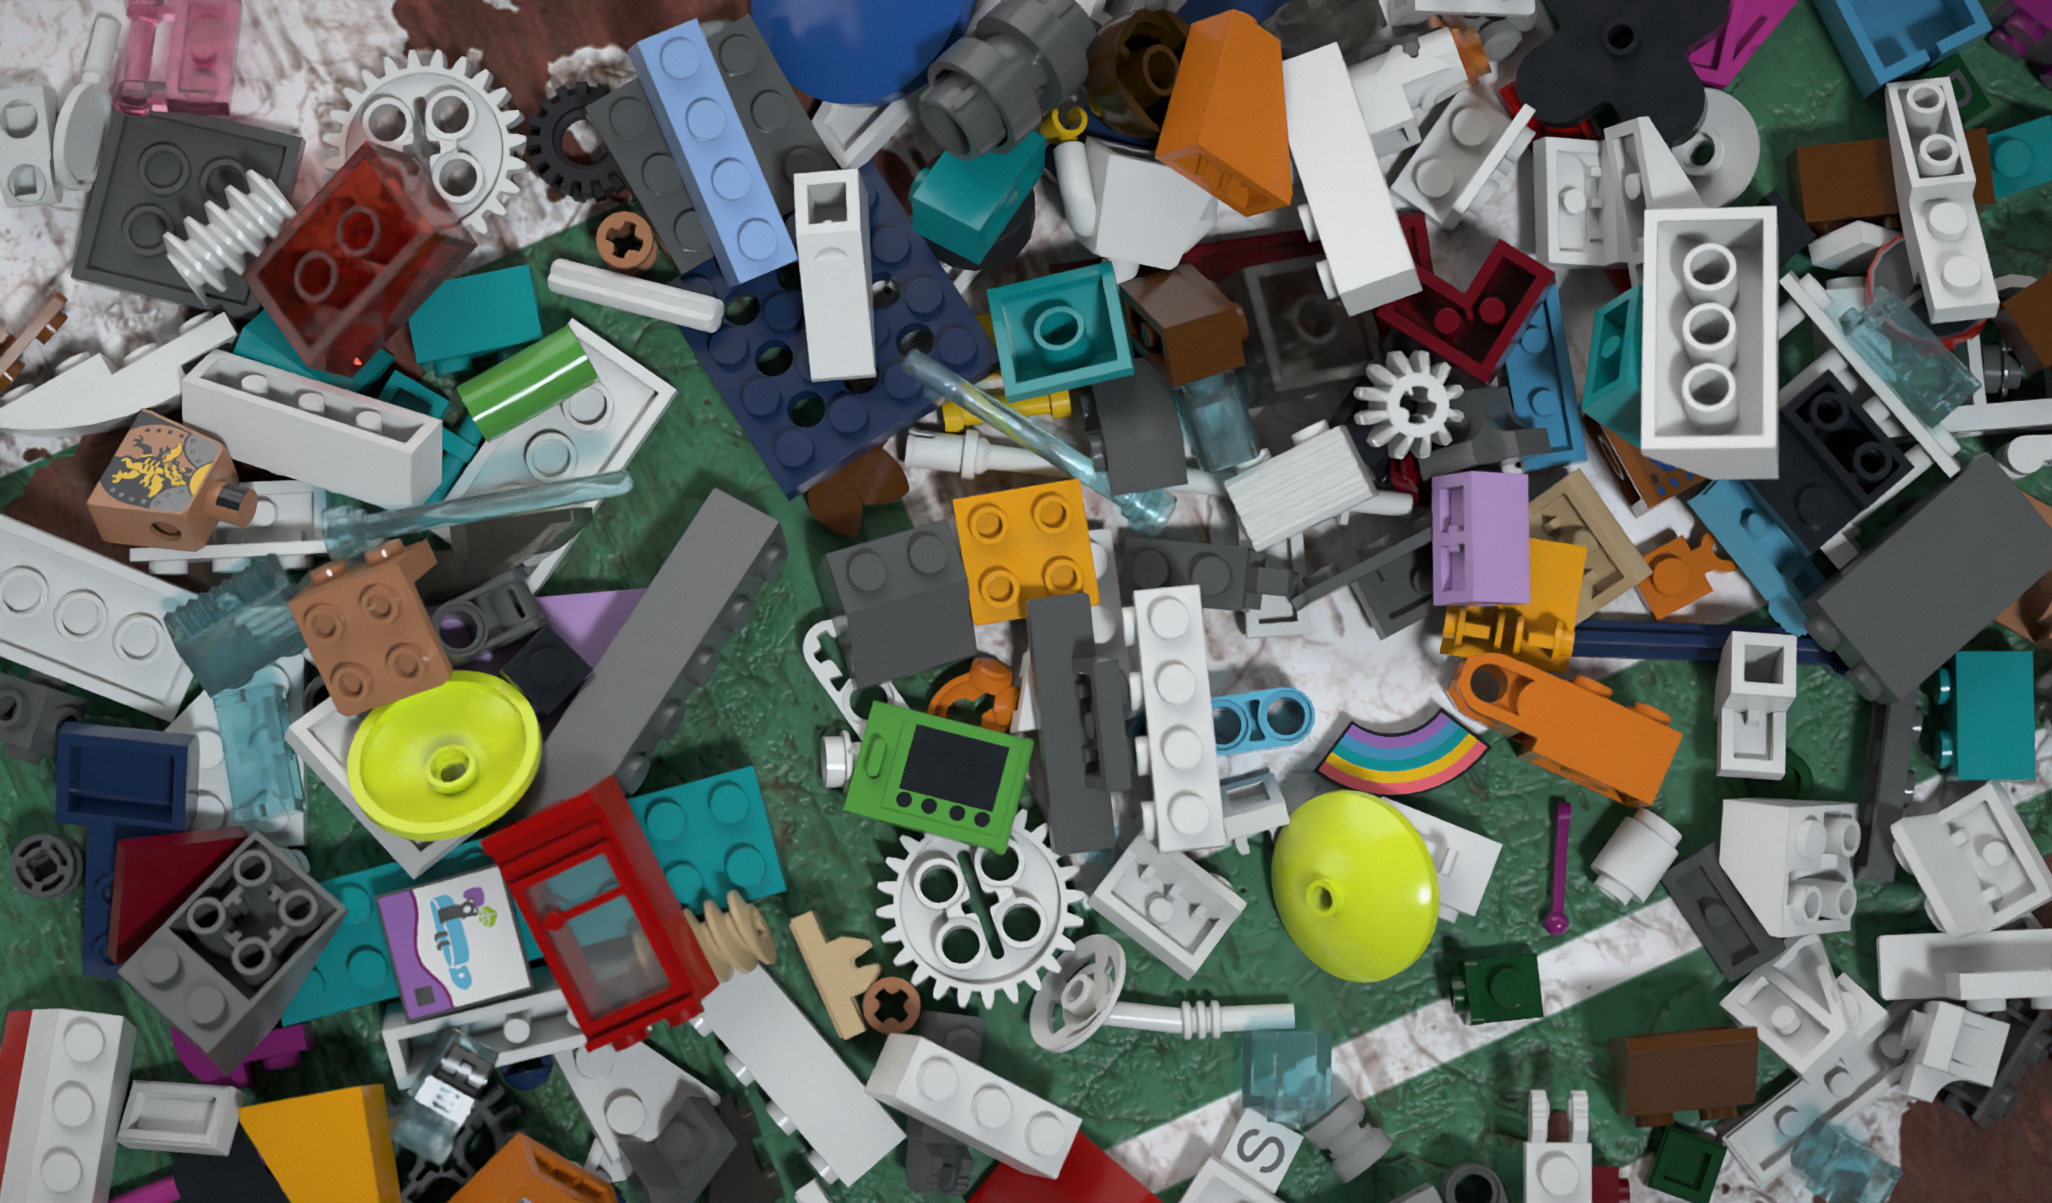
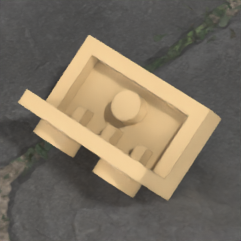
[1529,468,1653,626]

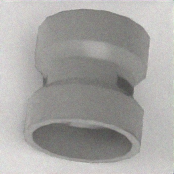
[1303,1093,1394,1184]

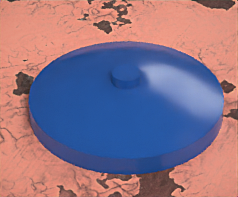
[750,0,977,108]

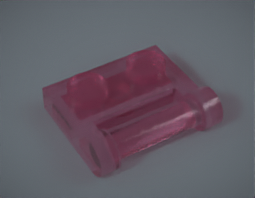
[114,0,243,117]

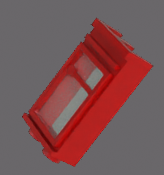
[479,773,720,1053]

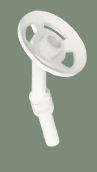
[1030,934,1295,1053]

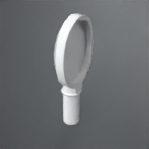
[52,17,122,191]

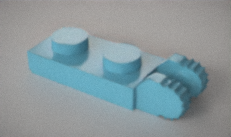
[1687,479,1826,637]

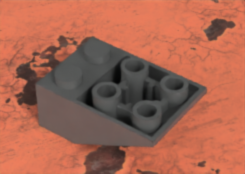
[117,830,349,1077]

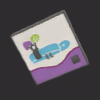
[374,864,537,1024]

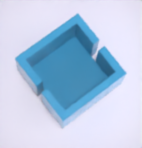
[1812,0,1993,100]

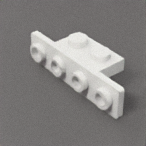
[129,480,390,576]
[1876,928,2052,1012]

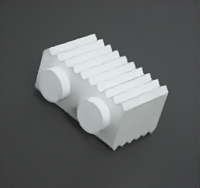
[1224,420,1379,552]

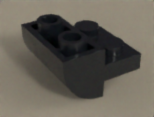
[1738,369,1915,558]

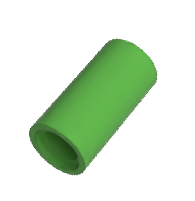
[456,324,600,443]

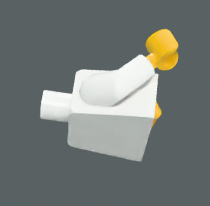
[1039,106,1218,288]

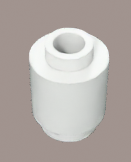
[1590,808,1682,906]

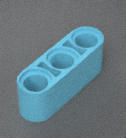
[1129,687,1315,758]

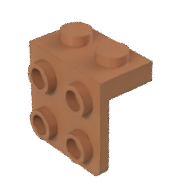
[287,539,453,716]

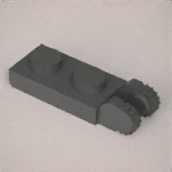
[905,1010,985,1196]

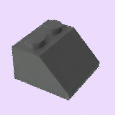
[816,519,978,692]

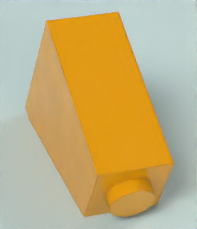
[238,1084,402,1203]

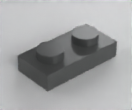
[1661,840,1787,983]

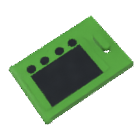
[843,700,1035,855]

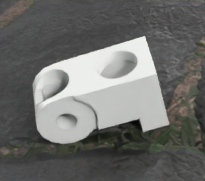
[0,85,63,209]

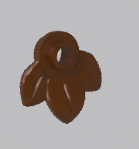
[807,425,910,537]

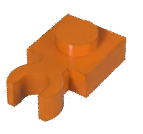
[1634,530,1739,622]

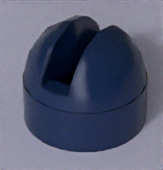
[501,1054,554,1091]

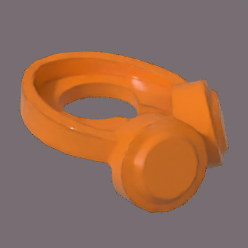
[927,657,1021,734]

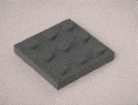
[582,14,839,276]
[71,94,306,322]

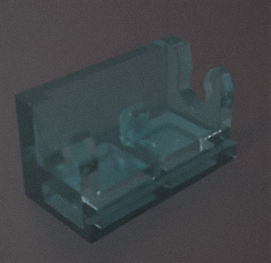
[1838,286,1982,429]
[212,682,307,825]

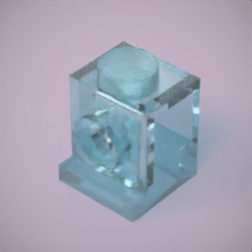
[1790,1117,1903,1203]

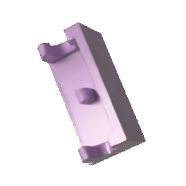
[1432,471,1530,607]

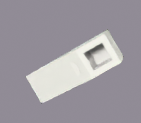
[794,169,876,382]

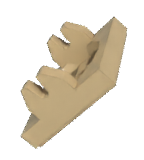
[789,911,883,1040]

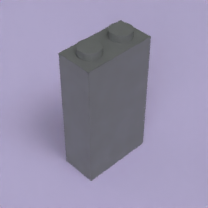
[1798,452,2052,705]

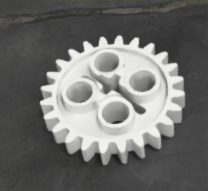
[322,50,530,257]
[876,809,1085,1010]

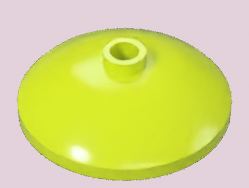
[347,670,542,841]
[1271,790,1440,983]

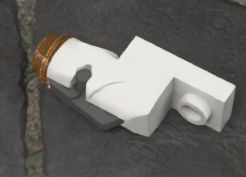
[1289,25,1492,159]

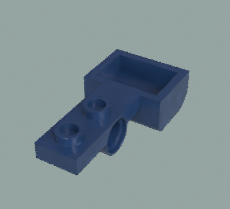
[55,721,200,980]

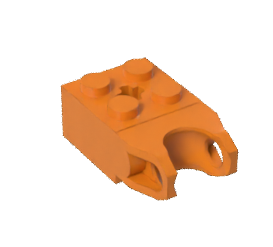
[1446,652,1683,810]

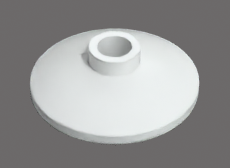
[1669,88,1760,208]

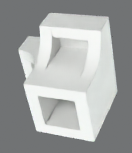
[1897,1001,2010,1103]

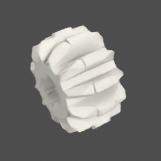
[1353,351,1464,459]

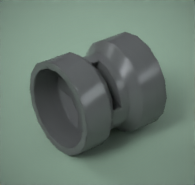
[10,834,86,899]

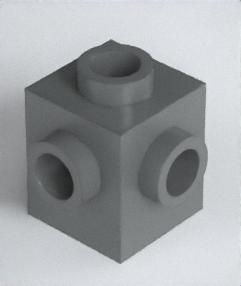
[0,668,89,766]

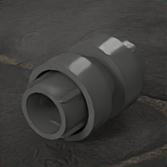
[918,0,1097,161]

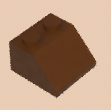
[1608,1024,1758,1127]

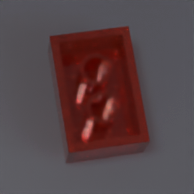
[241,140,478,378]

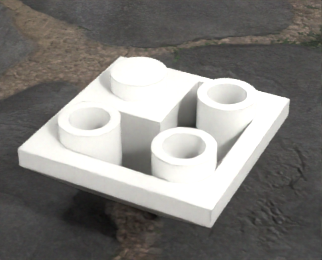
[1719,797,1861,938]

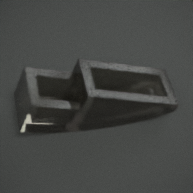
[414,507,593,605]

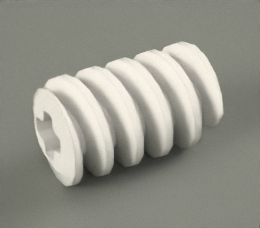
[162,169,308,305]

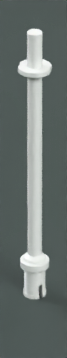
[905,427,1413,526]

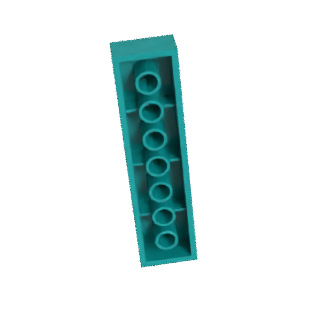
[281,766,790,1027]

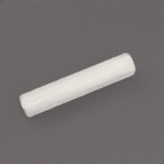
[547,258,724,333]

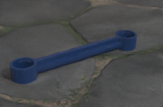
[1571,619,1849,681]

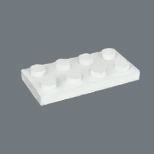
[426,318,678,597]
[0,513,224,723]

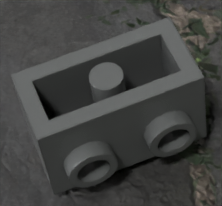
[1079,357,1188,496]

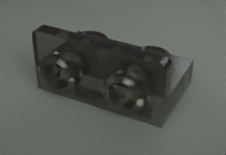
[1259,0,1388,61]

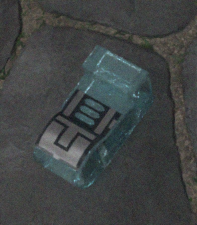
[388,1027,499,1166]

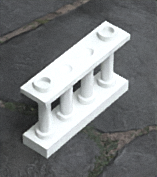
[1779,270,1962,570]

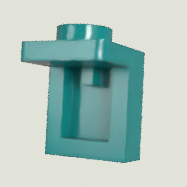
[1987,115,2052,199]

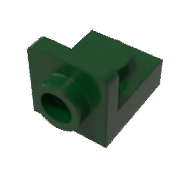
[1449,953,1544,1026]

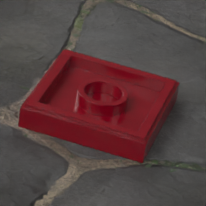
[108,825,249,965]

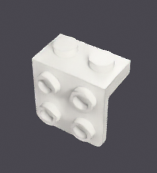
[1890,781,2052,939]

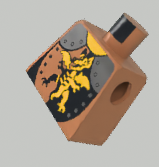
[86,408,257,552]

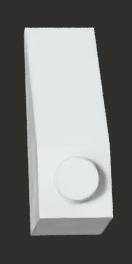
[1603,116,1707,288]

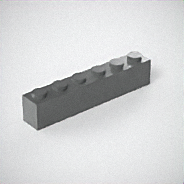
[508,487,788,822]

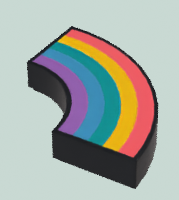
[1312,708,1492,798]

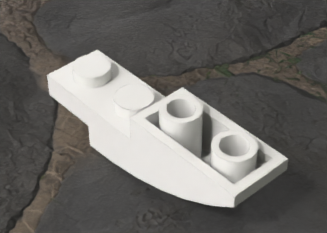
[1885,77,2000,324]
[0,311,241,438]

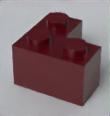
[1375,238,1556,388]

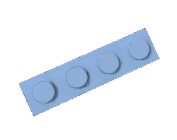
[628,18,799,288]

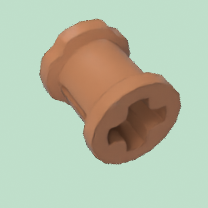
[596,211,658,277]
[863,977,921,1035]

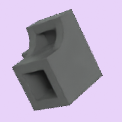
[1418,386,1552,480]

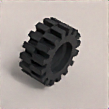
[527,81,627,203]

